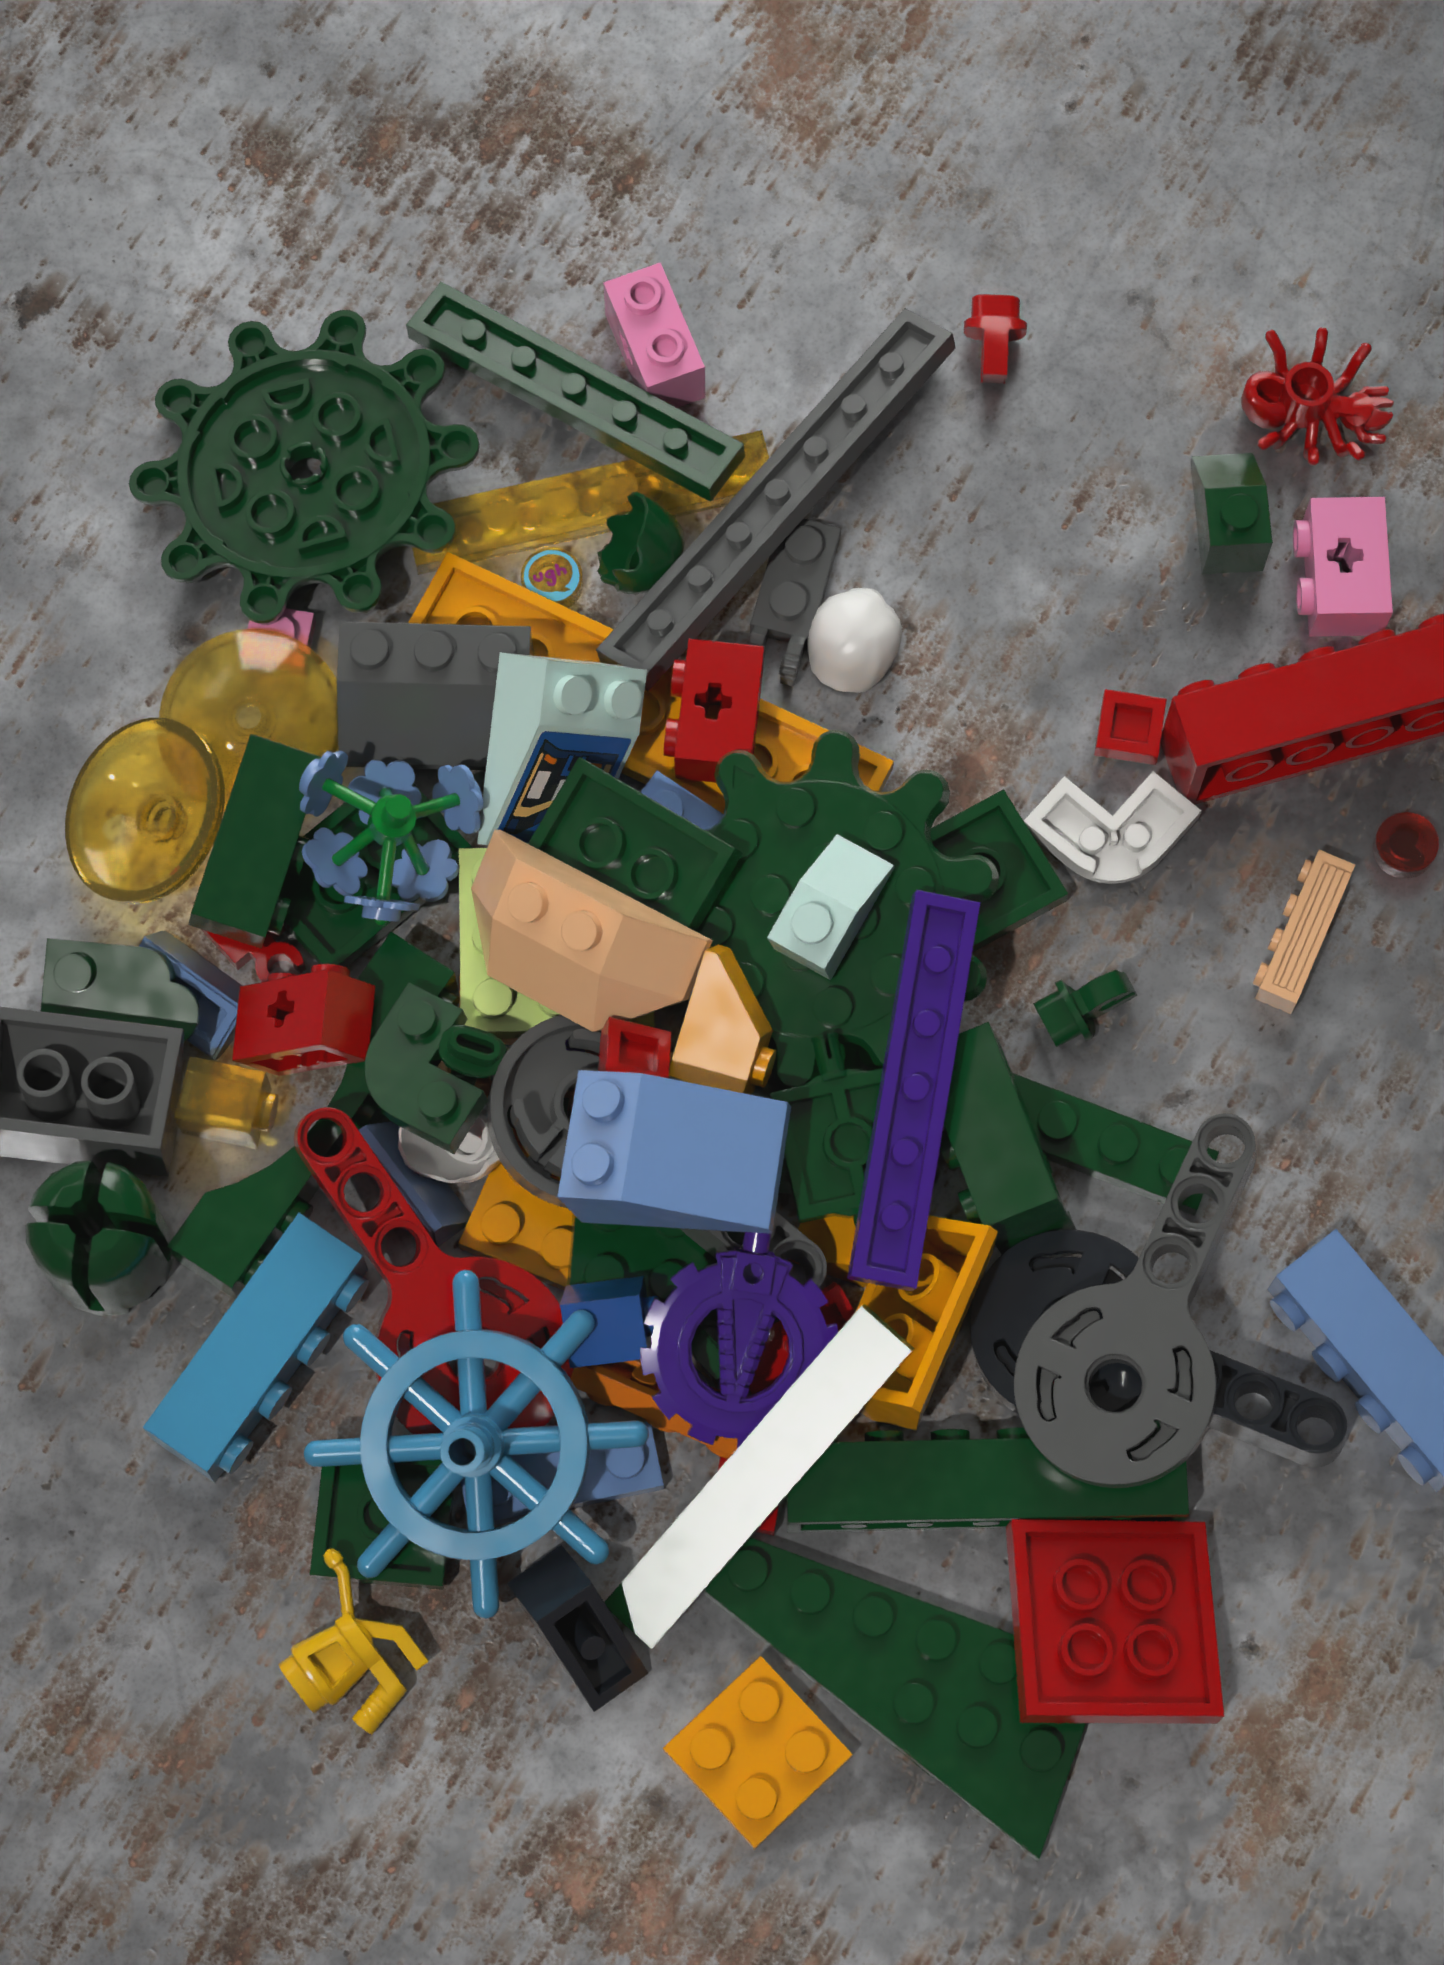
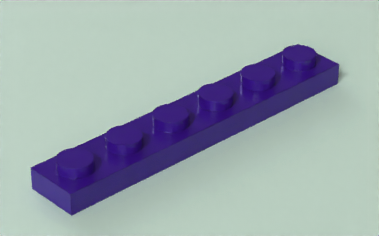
[847,890,980,1291]

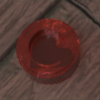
[1373,812,1439,879]

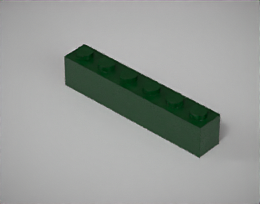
[786,1425,1189,1533]

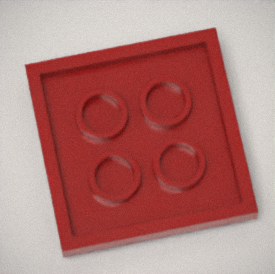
[1006,1519,1224,1724]

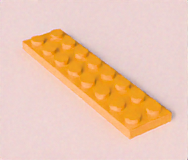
[408,552,894,814]

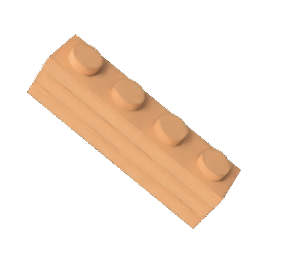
[1252,849,1355,1014]

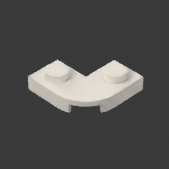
[1024,771,1202,884]

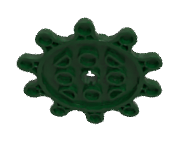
[129,310,480,625]
[697,730,999,1090]

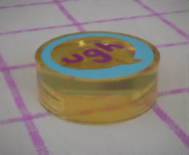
[521,547,583,608]

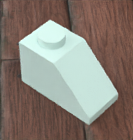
[767,834,895,980]

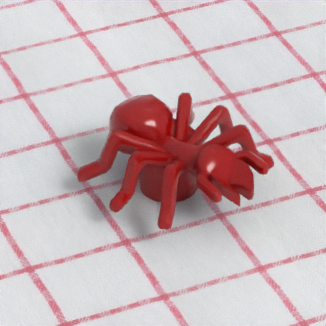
[1241,327,1394,465]

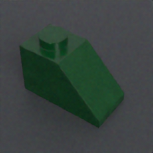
[1190,453,1273,575]

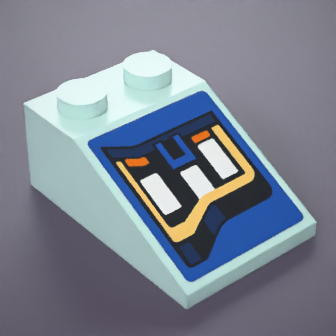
[477,652,647,845]

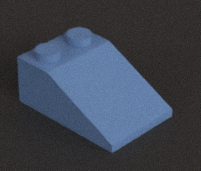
[557,1070,791,1234]

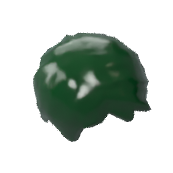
[597,492,685,595]

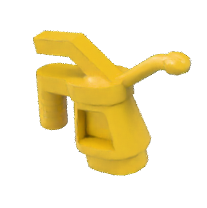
[278,1548,429,1735]

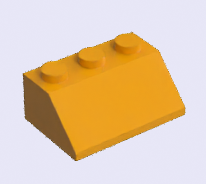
[855,1216,998,1430]

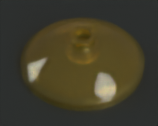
[159,629,339,812]
[65,718,225,905]

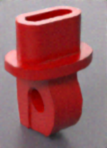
[964,294,1027,384]

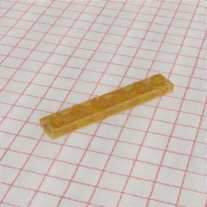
[411,430,769,575]

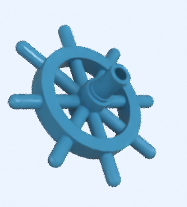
[304,1270,649,1619]

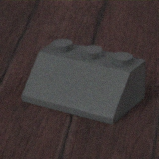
[337,621,534,771]
[0,1007,184,1177]

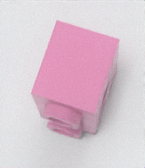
[603,262,705,408]
[1293,497,1393,637]

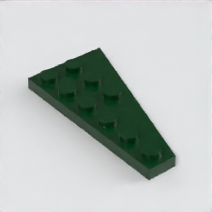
[705,1537,1086,1862]

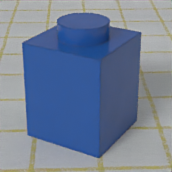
[560,1276,659,1368]

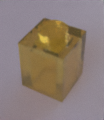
[174,1056,279,1149]

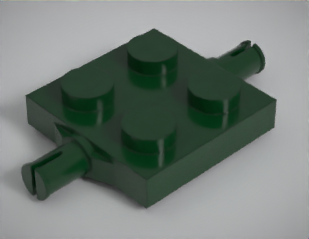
[770,1032,883,1229]

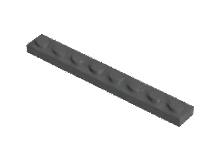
[596,308,956,692]

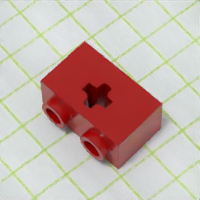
[663,638,764,783]
[232,964,375,1076]

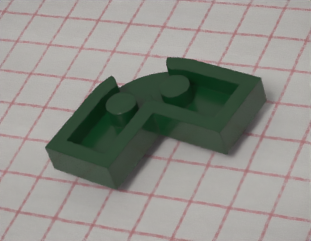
[365,982,488,1154]

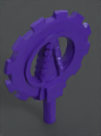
[640,1232,838,1448]

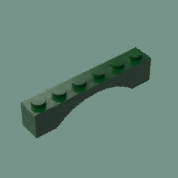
[167,932,460,1299]

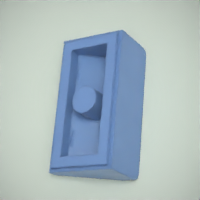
[139,931,242,1060]
[359,1121,471,1247]

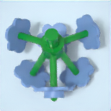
[299,750,483,926]

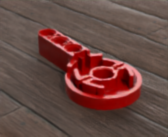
[294,1107,573,1434]

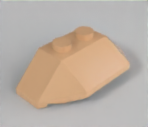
[471,829,713,1032]

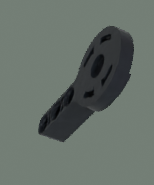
[970,1229,1347,1468]

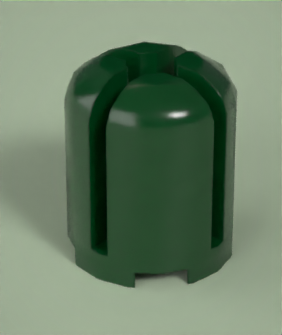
[25,1160,174,1316]

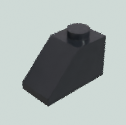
[507,1545,649,1712]

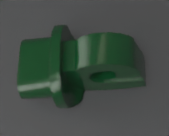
[1033,970,1138,1047]
[439,1025,507,1086]

